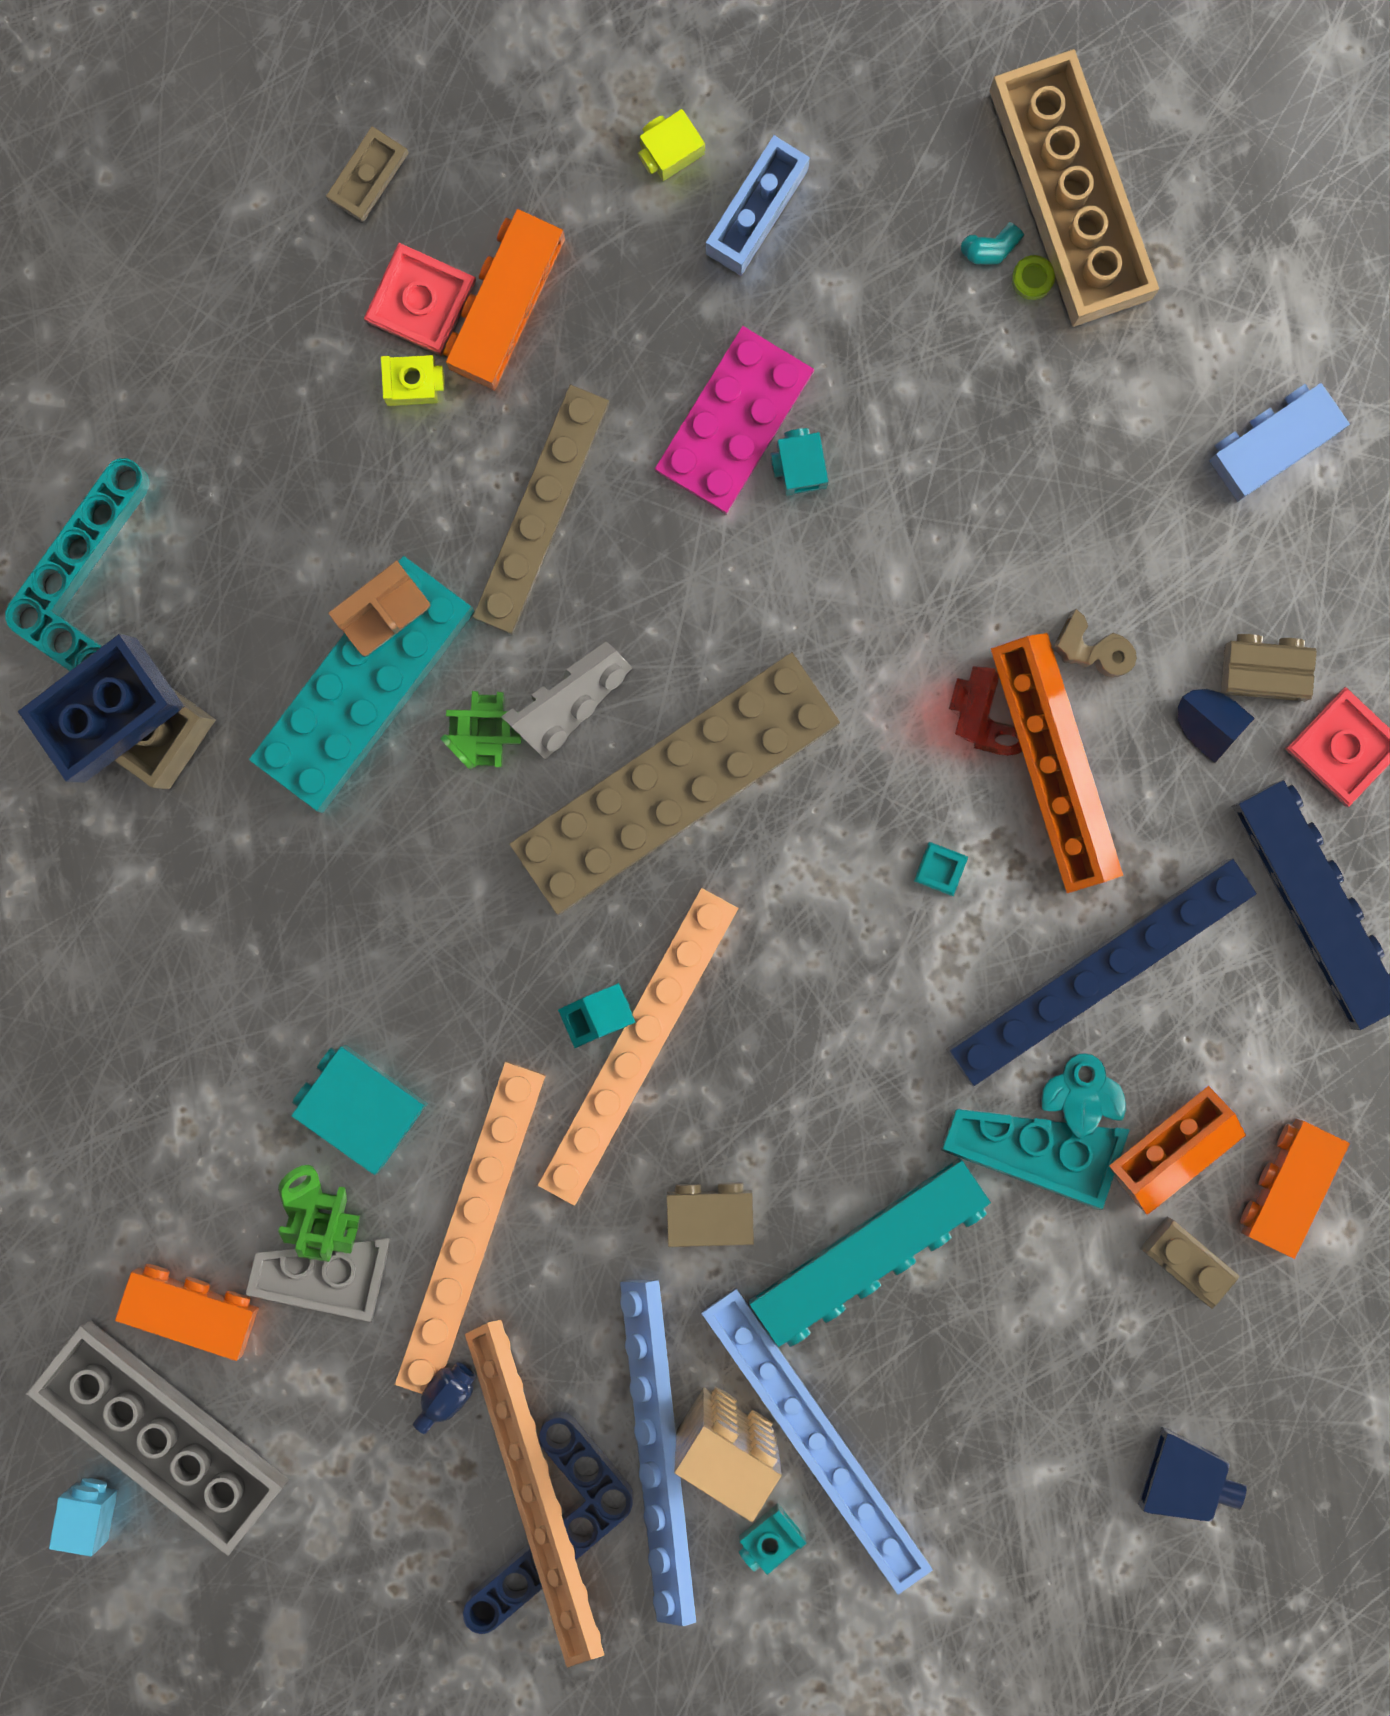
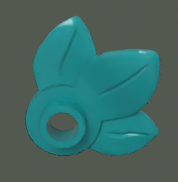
[1041,1053,1126,1139]

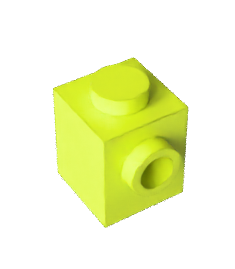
[638,109,705,182]

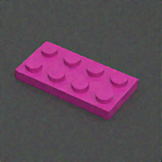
[655,326,815,515]

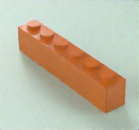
[991,633,1123,893]

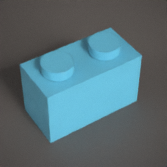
[49,1478,118,1557]

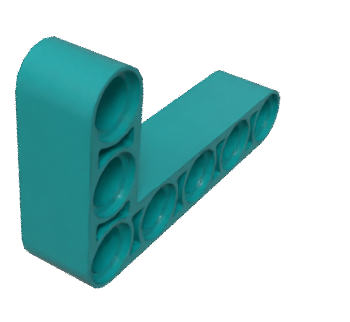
[5,458,150,671]

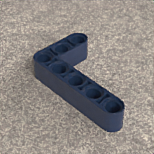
[463,1411,634,1634]

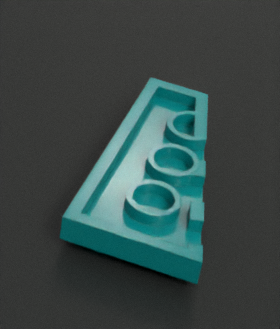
[941,1109,1130,1210]

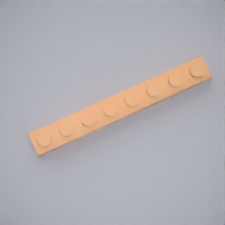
[538,888,739,1206]
[395,1062,546,1394]
[465,1320,605,1668]

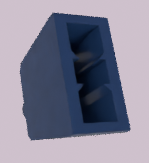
[1138,1427,1247,1522]

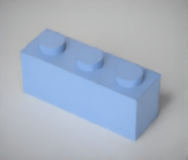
[706,135,810,276]
[1209,383,1350,502]

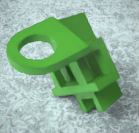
[440,691,521,770]
[278,1165,360,1262]

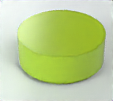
[1012,255,1055,300]

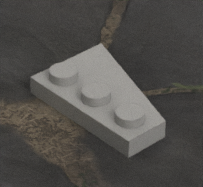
[501,641,632,760]
[246,1238,391,1323]

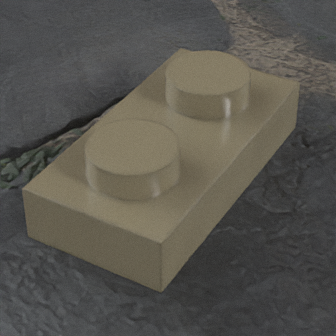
[326,126,409,223]

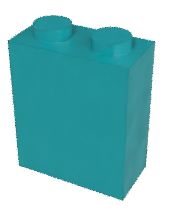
[291,1045,428,1175]

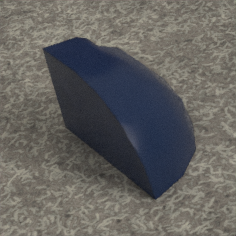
[1177,689,1255,763]

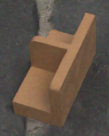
[328,560,431,657]

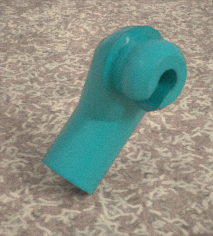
[961,222,1025,265]

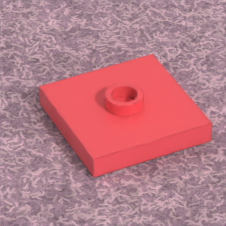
[364,243,476,356]
[1285,687,1390,807]

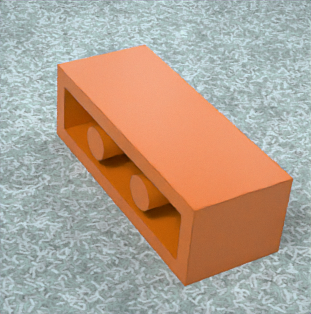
[1109,1086,1246,1215]
[1240,1119,1350,1259]
[115,1264,259,1361]

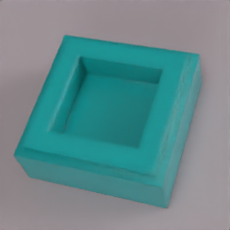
[913,842,968,896]

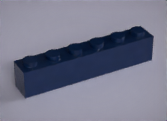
[1232,780,1390,1030]

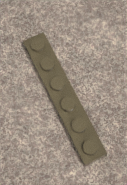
[473,384,609,635]

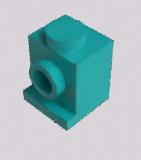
[738,1503,807,1575]

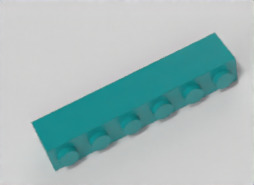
[749,1158,991,1347]

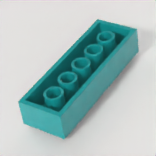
[249,555,475,813]

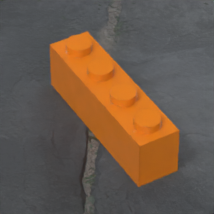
[443,209,565,391]

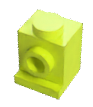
[381,355,445,406]

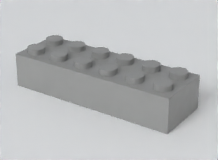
[26,1320,289,1556]

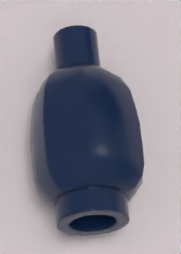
[413,1362,476,1434]

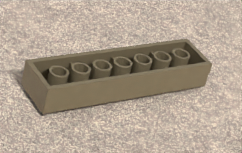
[509,652,840,915]

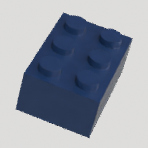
[18,634,185,783]

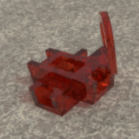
[949,666,1022,756]

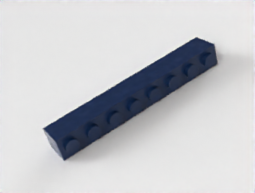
[946,858,1257,1086]

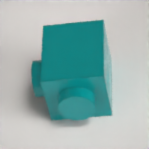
[770,428,829,496]
[558,983,636,1049]

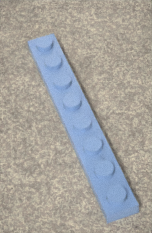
[620,1279,696,1626]
[701,1288,933,1595]

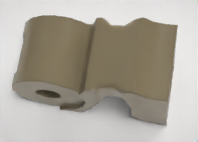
[1053,609,1137,678]

